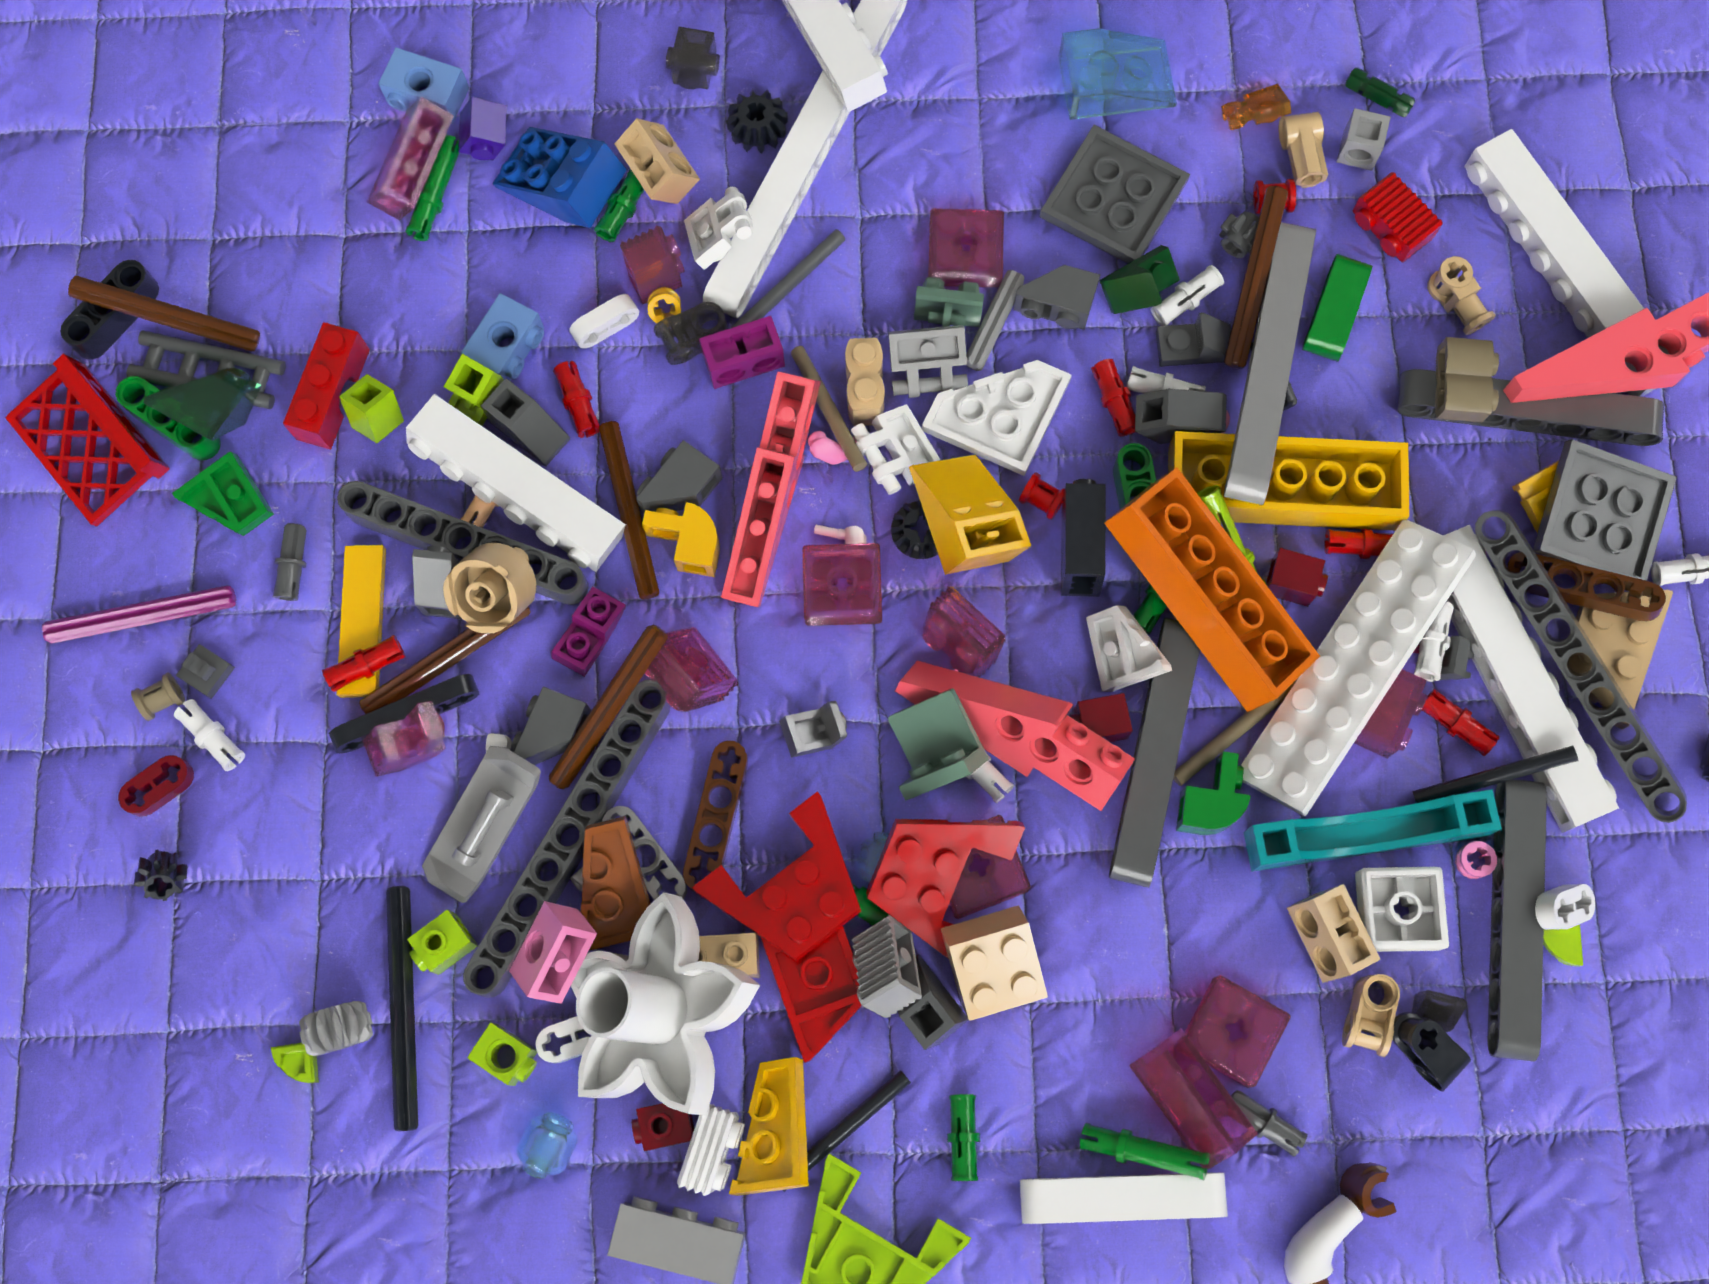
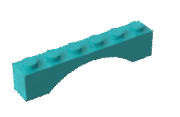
[1243,789,1502,872]

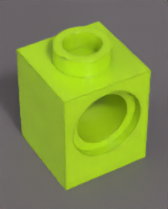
[467,1022,537,1086]

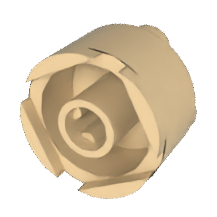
[443,543,536,634]

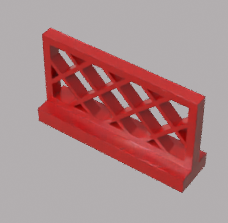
[5,353,170,527]

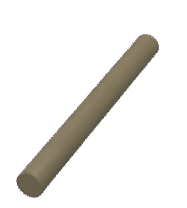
[791,346,867,472]
[1173,681,1296,786]

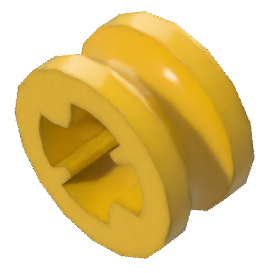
[647,287,681,325]

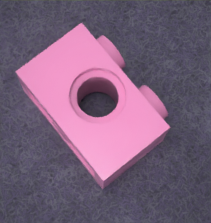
[509,901,597,1004]

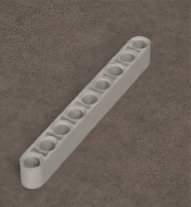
[1223,222,1316,505]

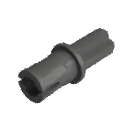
[273,523,307,601]
[1225,1090,1308,1157]

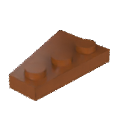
[580,816,650,951]

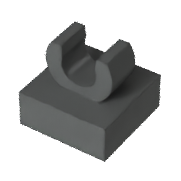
[1434,635,1474,681]
[176,644,235,699]

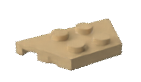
[1569,589,1673,729]

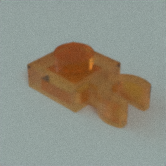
[1221,83,1291,130]

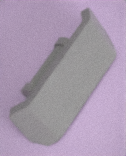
[422,746,541,903]

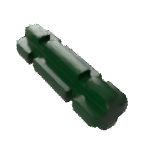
[1345,68,1415,117]

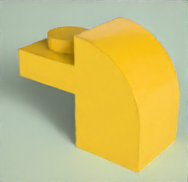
[642,502,720,577]

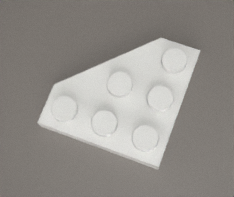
[922,360,1072,476]

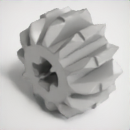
[299,1001,373,1056]

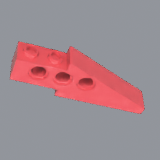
[1503,292,1709,403]
[721,371,821,607]
[895,661,1135,811]

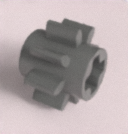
[1219,212,1259,258]

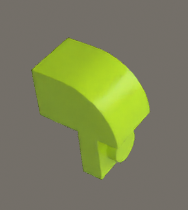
[443,354,504,426]

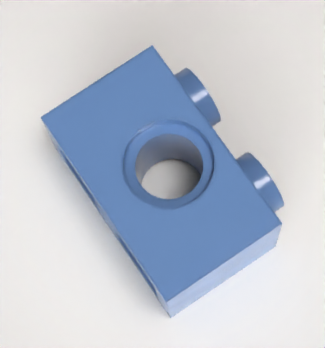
[378,47,469,124]
[460,293,544,381]

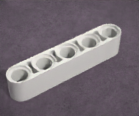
[1020,1172,1228,1224]

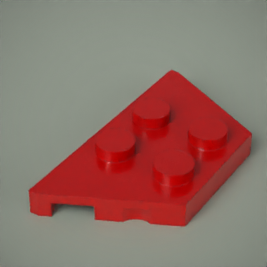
[761,926,862,1063]

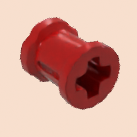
[1253,179,1296,214]
[1018,472,1065,520]

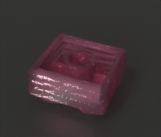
[928,208,1004,287]
[802,543,882,626]
[922,586,1005,678]
[645,627,738,712]
[949,815,1031,919]
[1178,975,1291,1088]

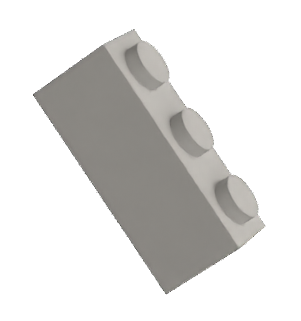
[607,1196,746,1284]

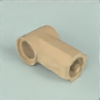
[1278,112,1328,188]

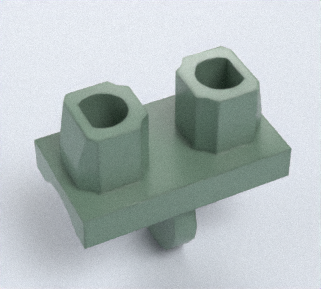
[914,277,984,327]

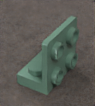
[888,689,989,801]

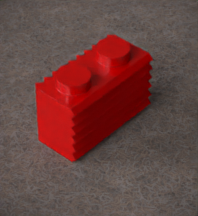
[1352,172,1443,263]

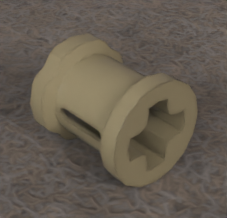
[131,672,185,721]

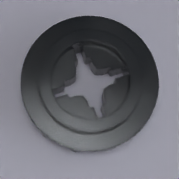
[891,499,938,559]

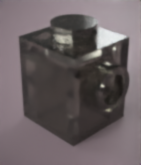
[666,27,720,89]

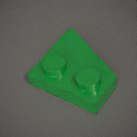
[172,451,274,536]

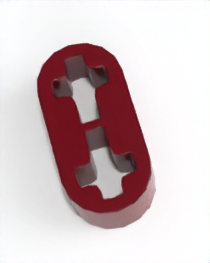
[118,755,194,817]

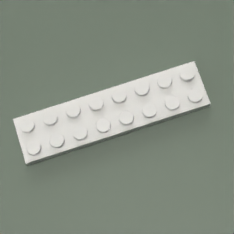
[1241,520,1476,817]

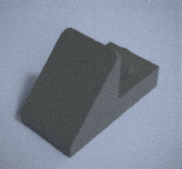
[1156,313,1231,367]

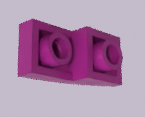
[551,586,626,677]

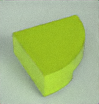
[1543,925,1583,967]
[271,1042,319,1083]

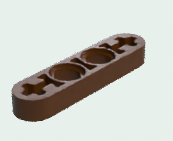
[1507,552,1666,622]
[683,741,748,892]

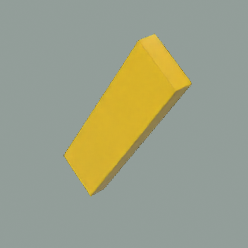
[336,545,386,698]

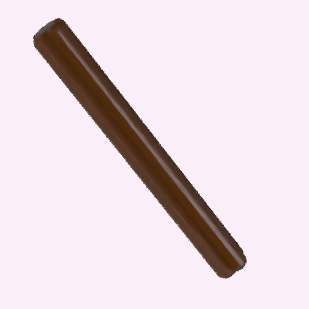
[1224,186,1288,369]
[68,276,260,352]
[599,421,659,600]
[359,607,531,714]
[549,624,668,790]

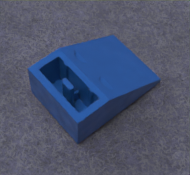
[492,126,627,228]

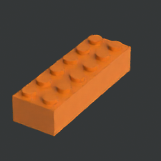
[1104,467,1320,712]

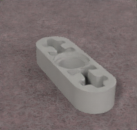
[602,806,687,900]

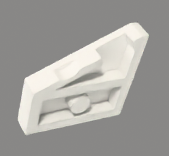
[1086,605,1172,692]

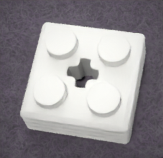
[1355,867,1449,952]
[677,1104,745,1196]

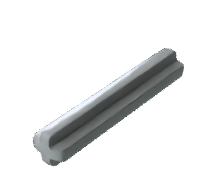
[966,270,1024,371]

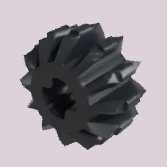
[726,88,788,154]

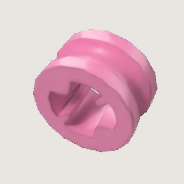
[1455,841,1497,879]

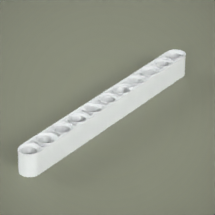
[703,0,907,319]

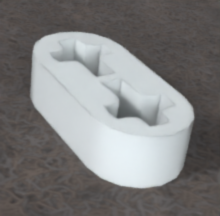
[569,294,640,349]
[1535,884,1595,930]
[535,1016,590,1063]

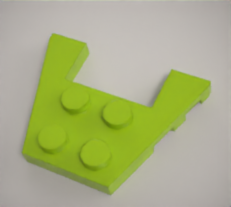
[801,1153,971,1284]

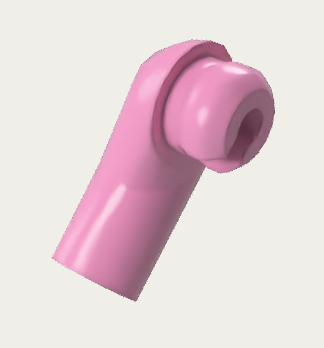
[807,431,857,465]

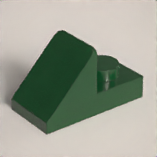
[1099,245,1180,314]

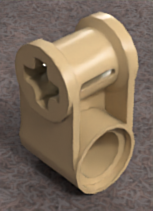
[1342,974,1400,1057]

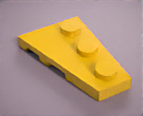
[729,1057,809,1196]

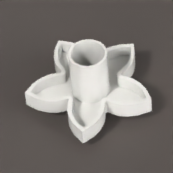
[571,892,760,1115]

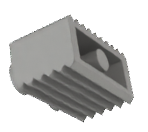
[852,915,922,1018]

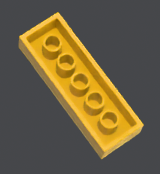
[1168,431,1409,531]

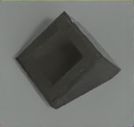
[1412,990,1467,1032]

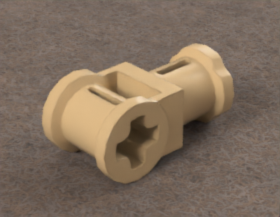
[1427,256,1496,335]

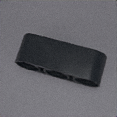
[60,260,159,360]

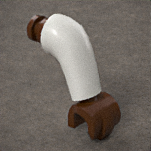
[1284,1162,1397,1284]

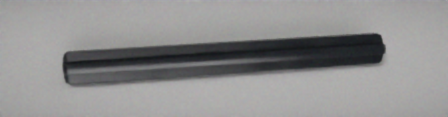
[386,886,418,1132]

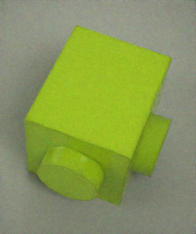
[339,374,404,443]
[407,909,479,975]

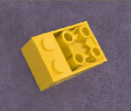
[909,455,1031,575]

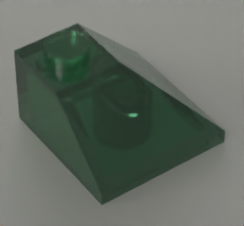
[143,367,261,441]

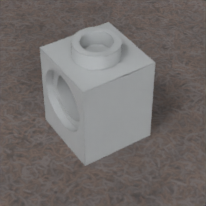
[1336,108,1391,171]

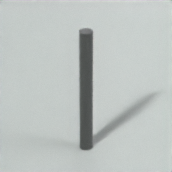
[731,229,845,328]

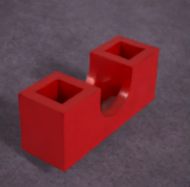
[283,322,370,450]

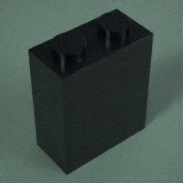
[1061,479,1106,597]

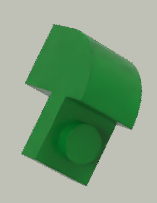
[1176,751,1251,835]

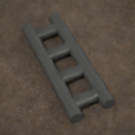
[126,330,286,409]

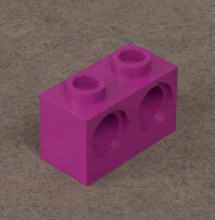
[699,316,785,389]

